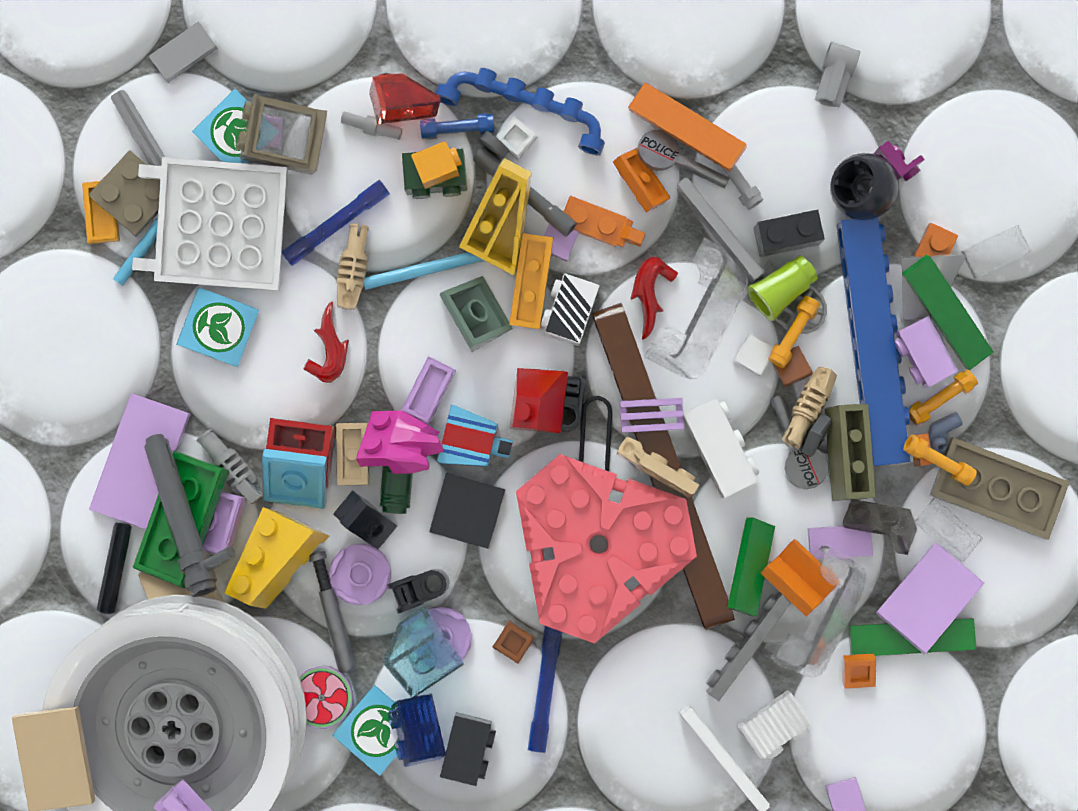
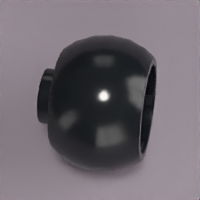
[830,153,899,220]

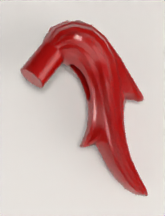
[630,256,678,340]
[303,301,349,383]

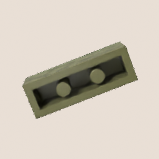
[825,404,876,501]

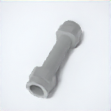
[713,162,763,210]

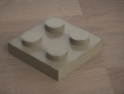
[88,150,160,237]

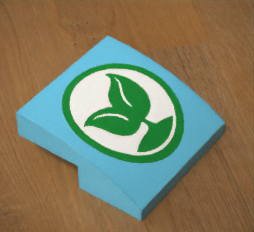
[192,89,279,164]
[176,287,259,367]
[332,685,422,776]

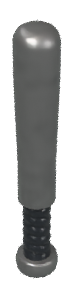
[309,551,356,673]

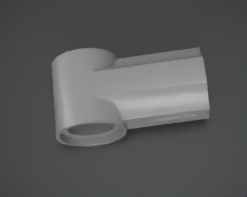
[815,42,861,108]

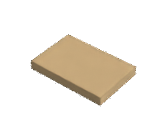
[12,706,95,811]

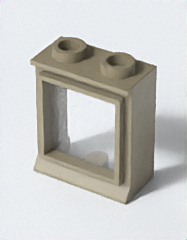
[236,94,327,175]

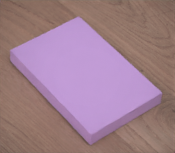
[876,542,984,654]

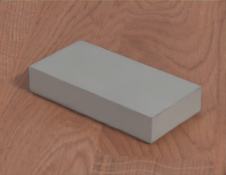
[149,21,218,83]

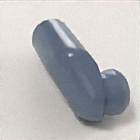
[928,412,963,453]

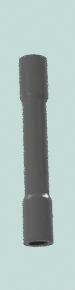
[473,147,577,237]

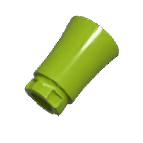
[747,255,818,321]

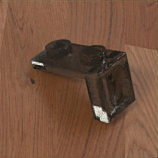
[842,500,917,555]

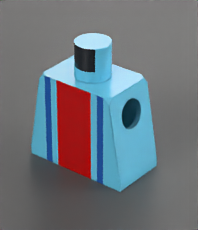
[437,405,513,467]

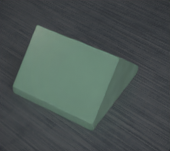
[439,276,513,352]

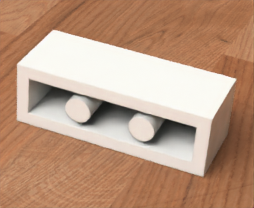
[683,398,759,498]

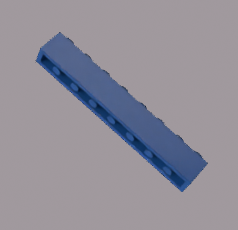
[836,217,911,466]

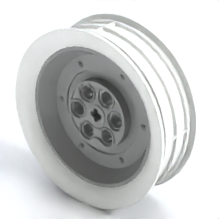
[42,595,307,811]

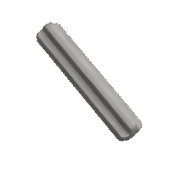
[111,90,165,166]

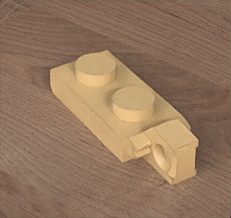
[617,437,699,498]

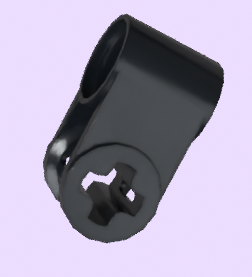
[561,374,586,432]
[387,569,450,614]

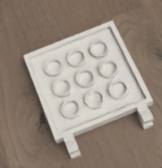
[132,157,288,291]

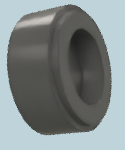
[479,131,509,160]

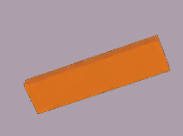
[628,82,747,172]

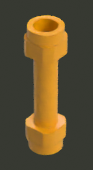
[768,296,821,368]
[908,369,978,426]
[903,434,977,486]

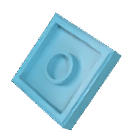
[262,449,327,509]

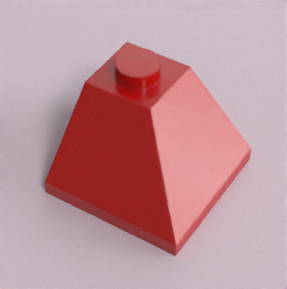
[509,368,568,434]

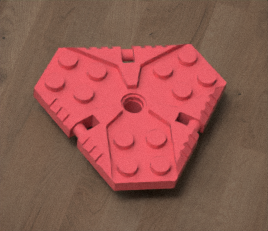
[516,454,697,644]

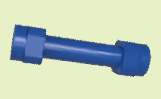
[420,114,495,139]

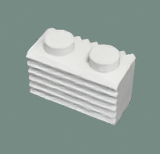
[737,690,812,760]

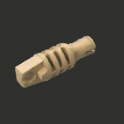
[336,223,369,310]
[782,367,837,448]

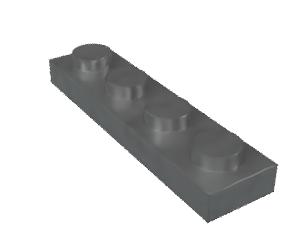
[706,592,791,702]

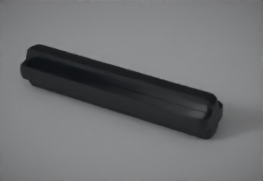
[97,523,132,614]

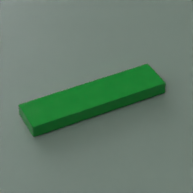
[901,254,994,370]
[848,618,977,656]

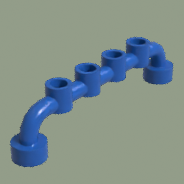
[434,68,605,156]

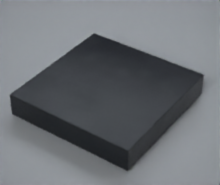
[429,473,506,549]

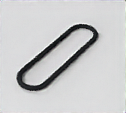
[579,396,612,471]

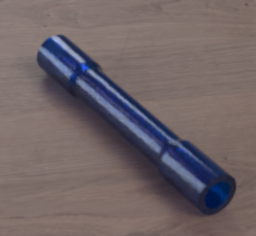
[281,179,390,266]
[527,626,562,753]

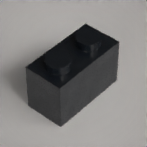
[753,209,825,257]
[440,712,496,786]

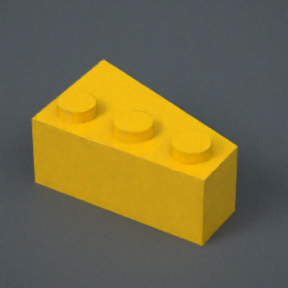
[459,158,532,275]
[224,507,329,609]

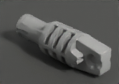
[196,429,263,504]

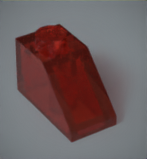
[369,73,441,124]

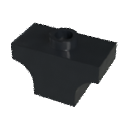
[333,490,397,549]

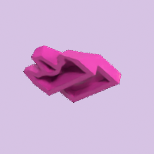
[356,410,444,474]

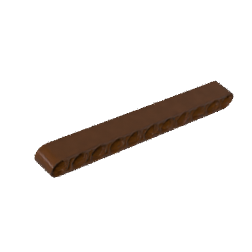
[592,303,735,631]

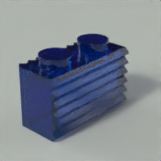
[388,693,446,767]

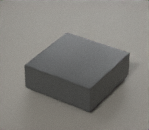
[801,414,832,457]

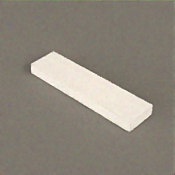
[679,705,770,811]

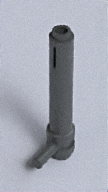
[144,434,236,597]

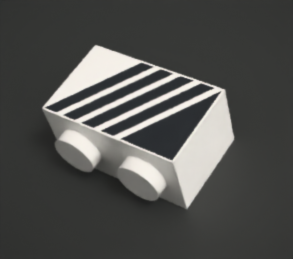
[541,273,599,346]

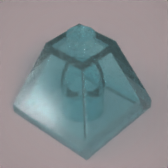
[382,606,464,699]

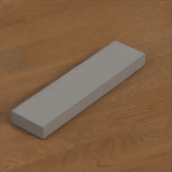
[677,177,763,284]

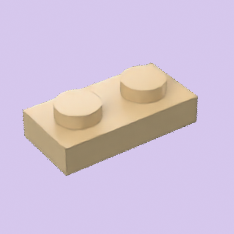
[336,423,369,486]

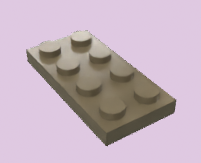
[930,437,1070,540]

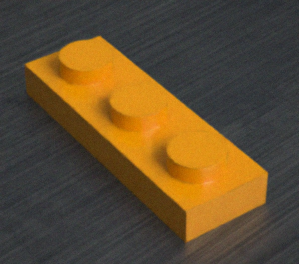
[509,233,554,329]

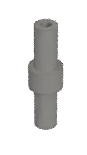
[341,111,402,140]

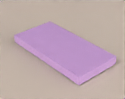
[89,393,191,529]

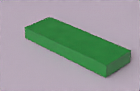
[727,517,775,616]

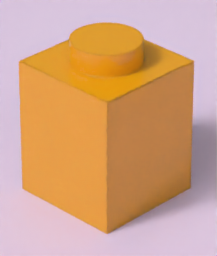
[411,141,462,189]

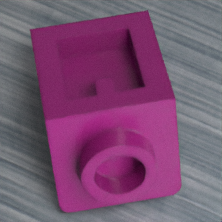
[873,140,925,181]

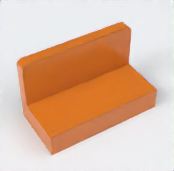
[761,539,839,617]

